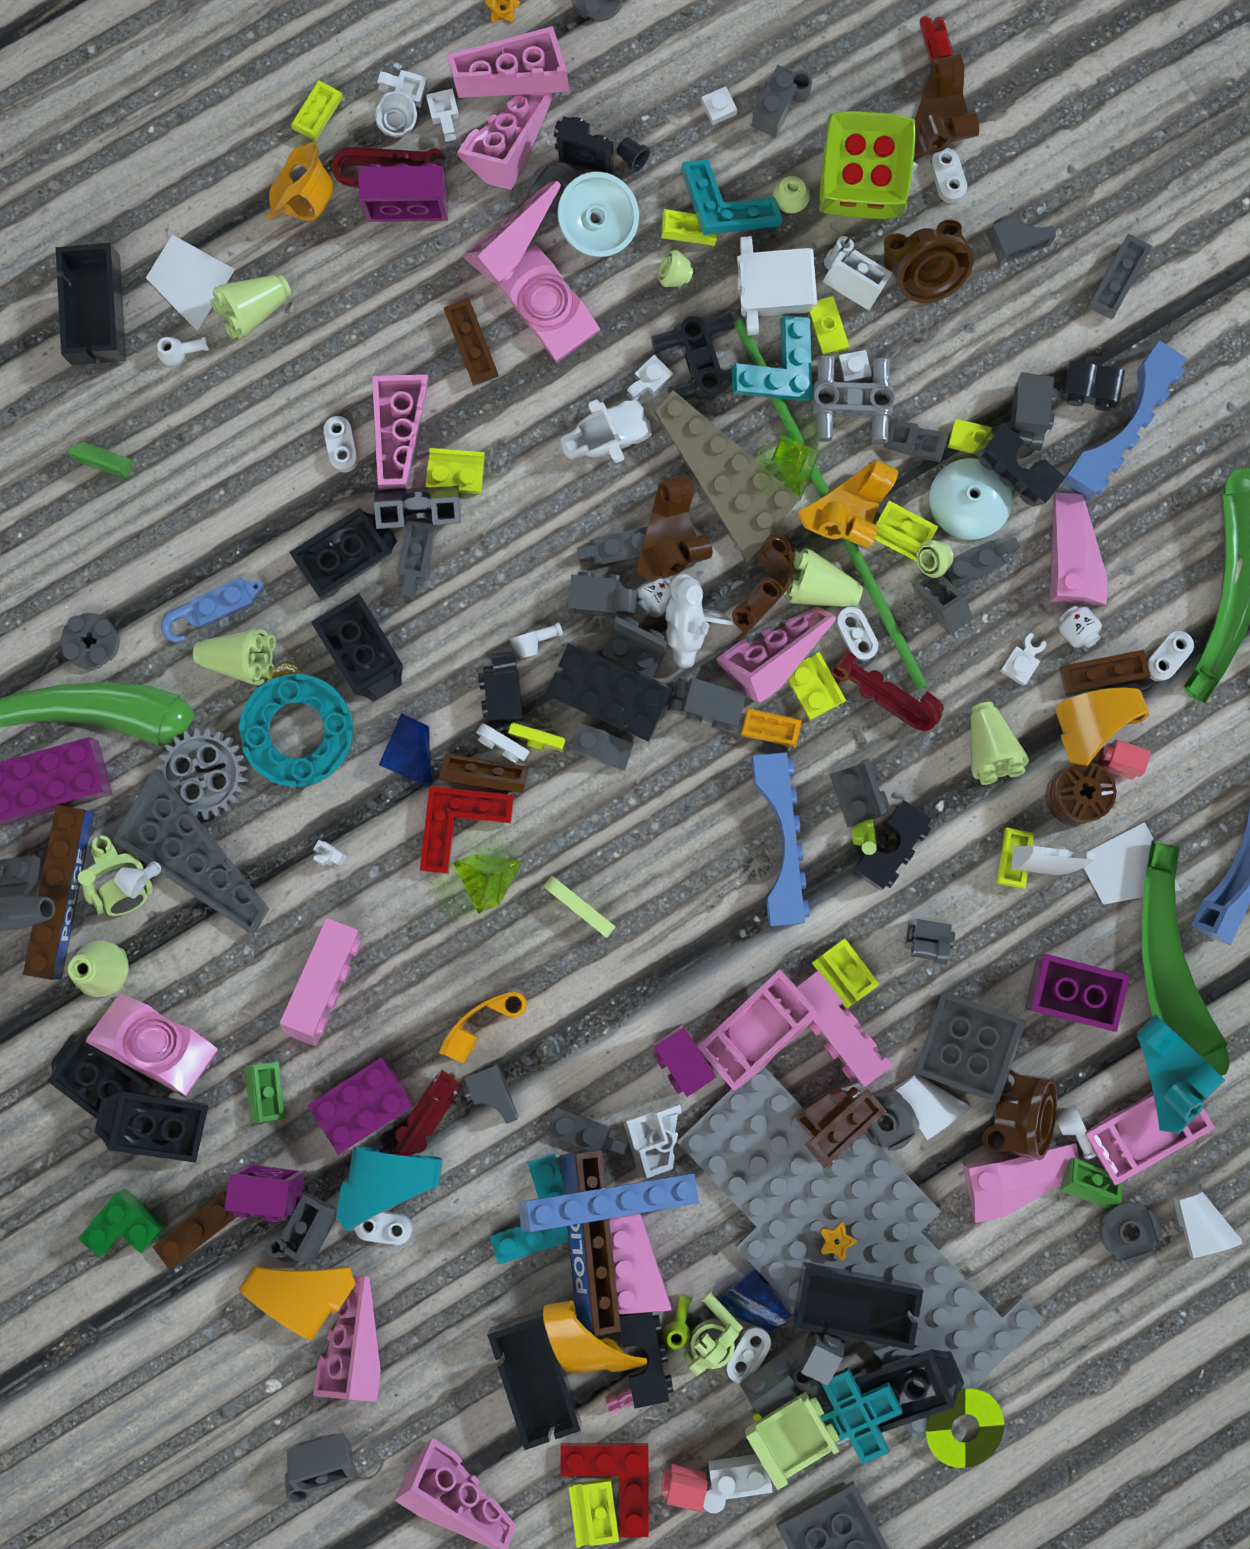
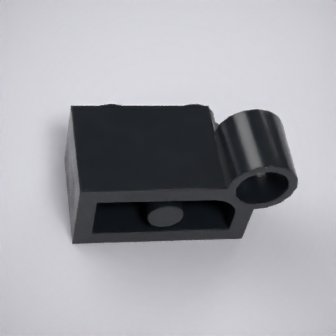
[478,650,524,724]

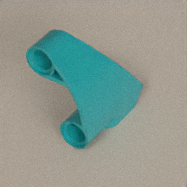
[1137,1014,1225,1133]
[336,1146,443,1231]

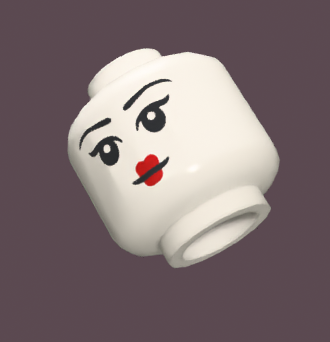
[635,578,672,618]
[1059,606,1102,648]

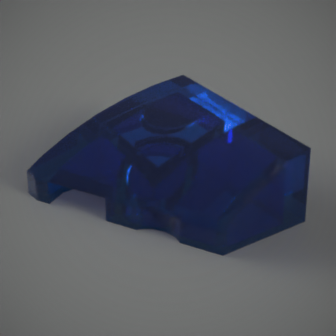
[379,713,433,787]
[716,1268,792,1332]

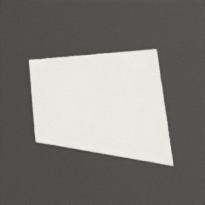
[146,235,235,331]
[1084,822,1181,904]

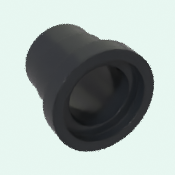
[616,137,650,172]

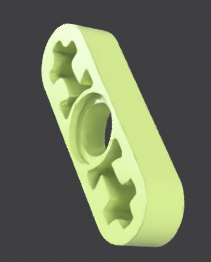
[543,876,616,938]

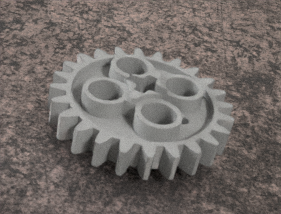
[156,728,249,820]

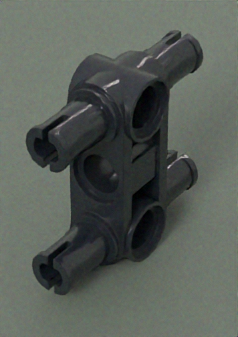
[651,312,748,400]

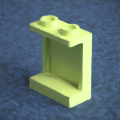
[745,1392,840,1490]

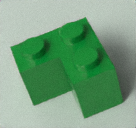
[78,1188,169,1258]

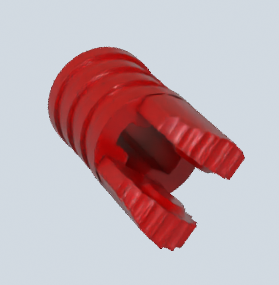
[919,16,954,66]

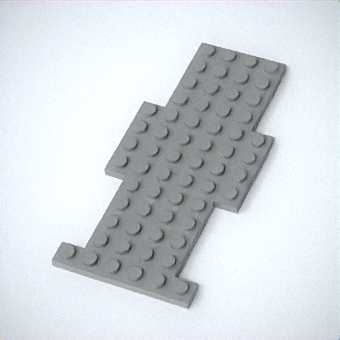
[677,1067,1043,1443]

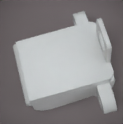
[737,236,817,336]

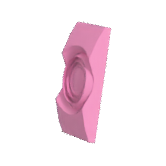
[495,244,600,363]
[697,969,819,1091]
[86,994,218,1098]
[1085,1091,1215,1186]

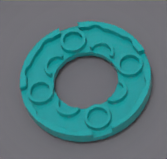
[239,674,354,787]

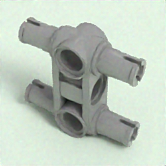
[812,356,895,444]

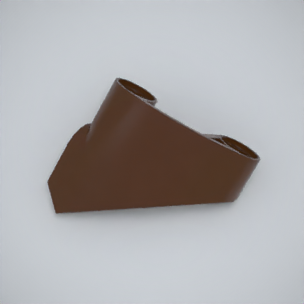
[914,53,979,157]
[635,475,713,582]
[732,534,794,642]

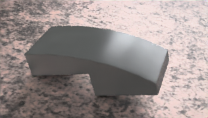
[883,420,948,462]

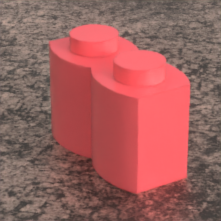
[1095,739,1151,780]
[661,1464,707,1512]

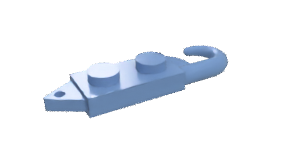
[161,578,265,642]

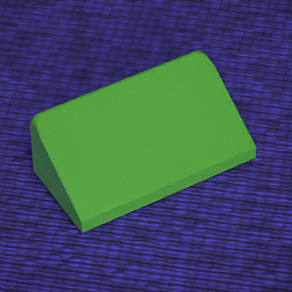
[67,442,133,479]
[245,1061,285,1123]
[1060,1157,1122,1209]

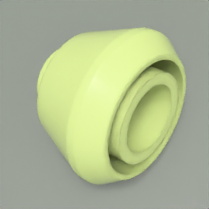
[772,176,810,213]
[658,250,693,287]
[916,540,953,578]

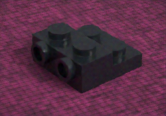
[554,116,614,174]

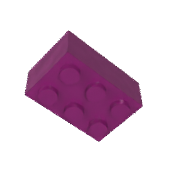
[359,163,448,222]
[1025,954,1130,1032]
[652,1024,717,1097]
[307,1056,416,1155]
[225,1164,305,1222]

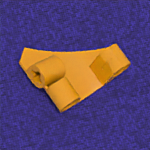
[797,459,898,549]
[1055,688,1150,766]
[439,991,528,1064]
[239,1265,355,1340]
[543,1300,647,1375]

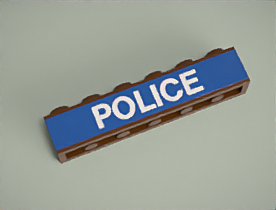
[23,805,94,980]
[560,1151,621,1336]

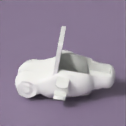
[560,400,652,463]
[665,574,733,668]

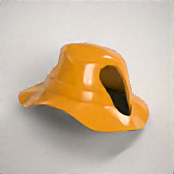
[265,142,334,222]

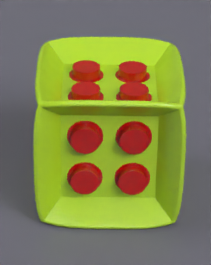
[819,111,916,219]

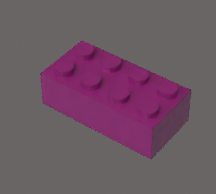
[0,737,113,825]

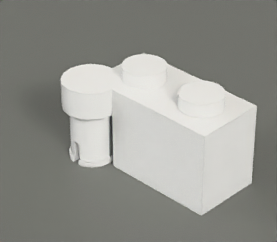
[823,236,892,311]
[703,1454,773,1514]

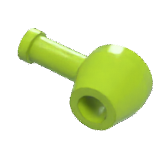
[851,819,877,855]
[662,1294,692,1351]

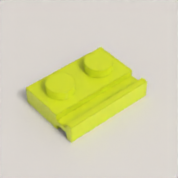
[426,448,485,494]
[875,501,938,562]
[787,652,846,721]
[811,938,880,1009]
[569,1478,619,1548]

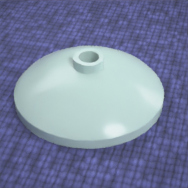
[557,172,639,258]
[929,458,1013,541]

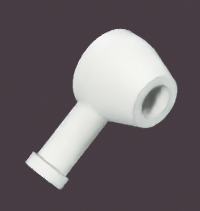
[157,336,210,366]
[509,622,563,659]
[114,862,161,899]
[1056,1105,1097,1160]

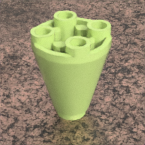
[210,275,291,340]
[783,548,863,607]
[193,629,276,685]
[970,702,1029,785]
[68,940,129,997]

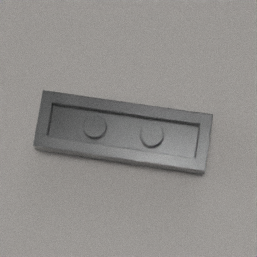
[1088,234,1153,320]

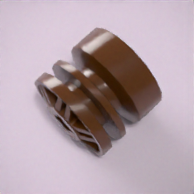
[1045,762,1117,825]

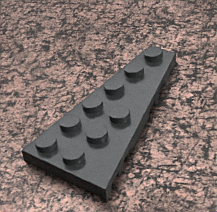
[112,769,269,934]

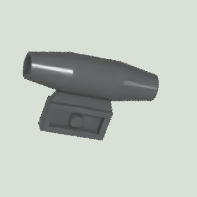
[0,855,55,931]

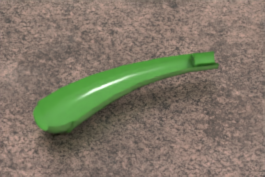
[1183,468,1250,703]
[0,682,195,746]
[1142,840,1230,1076]

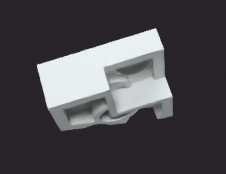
[1012,846,1095,875]
[892,1074,971,1140]
[623,1104,681,1178]
[1173,1191,1242,1258]

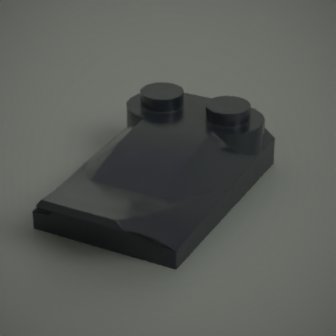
[289,508,398,600]
[311,593,403,702]
[47,1034,153,1119]
[94,1091,209,1163]
[853,1349,965,1433]

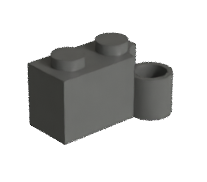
[751,65,812,138]
[568,571,637,618]
[740,1349,824,1418]
[285,1433,355,1503]

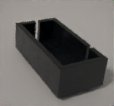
[55,242,126,365]
[545,642,674,742]
[792,1262,924,1350]
[487,1309,582,1451]

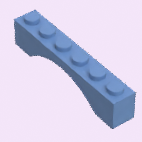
[1062,340,1188,500]
[751,753,809,927]
[1191,809,1250,945]
[517,1174,699,1232]

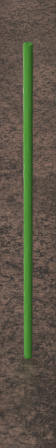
[734,319,927,690]

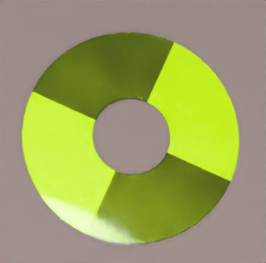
[926,1388,1004,1468]

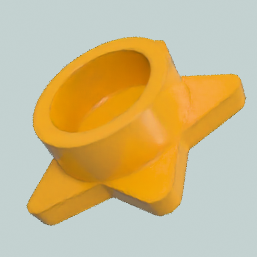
[485,0,520,23]
[820,1222,857,1261]

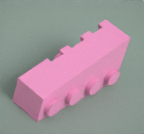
[447,26,569,98]
[372,375,428,491]
[279,918,362,1047]
[796,971,893,1087]
[609,1213,672,1314]

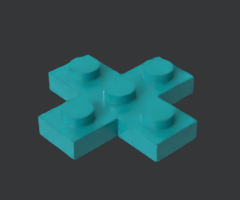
[821,1367,902,1465]

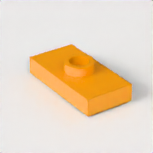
[740,708,802,748]

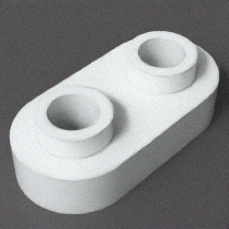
[930,148,967,204]
[324,416,358,472]
[836,607,878,661]
[1147,631,1194,682]
[476,723,530,764]
[354,1212,413,1245]
[726,1326,771,1384]

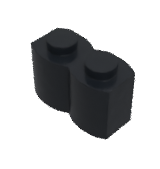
[1060,361,1125,411]

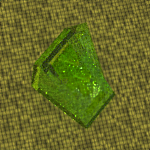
[771,434,821,502]
[453,854,523,914]

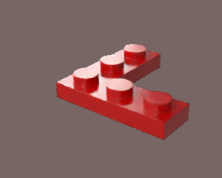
[419,786,514,874]
[561,1443,649,1537]

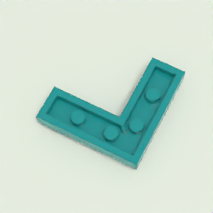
[681,159,783,235]
[732,315,813,402]
[490,1153,569,1265]

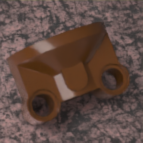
[884,219,974,303]
[982,1069,1058,1160]

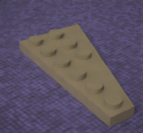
[654,390,800,563]

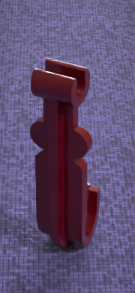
[331,147,446,188]
[831,651,944,731]
[388,1069,462,1156]

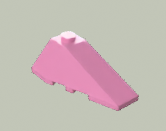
[457,93,554,190]
[463,181,561,283]
[1049,492,1108,606]
[716,606,836,704]
[963,1143,1080,1223]
[313,1276,381,1402]
[394,1438,516,1549]

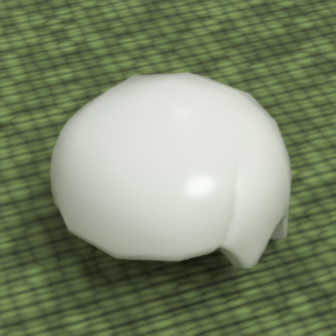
[375,91,417,138]

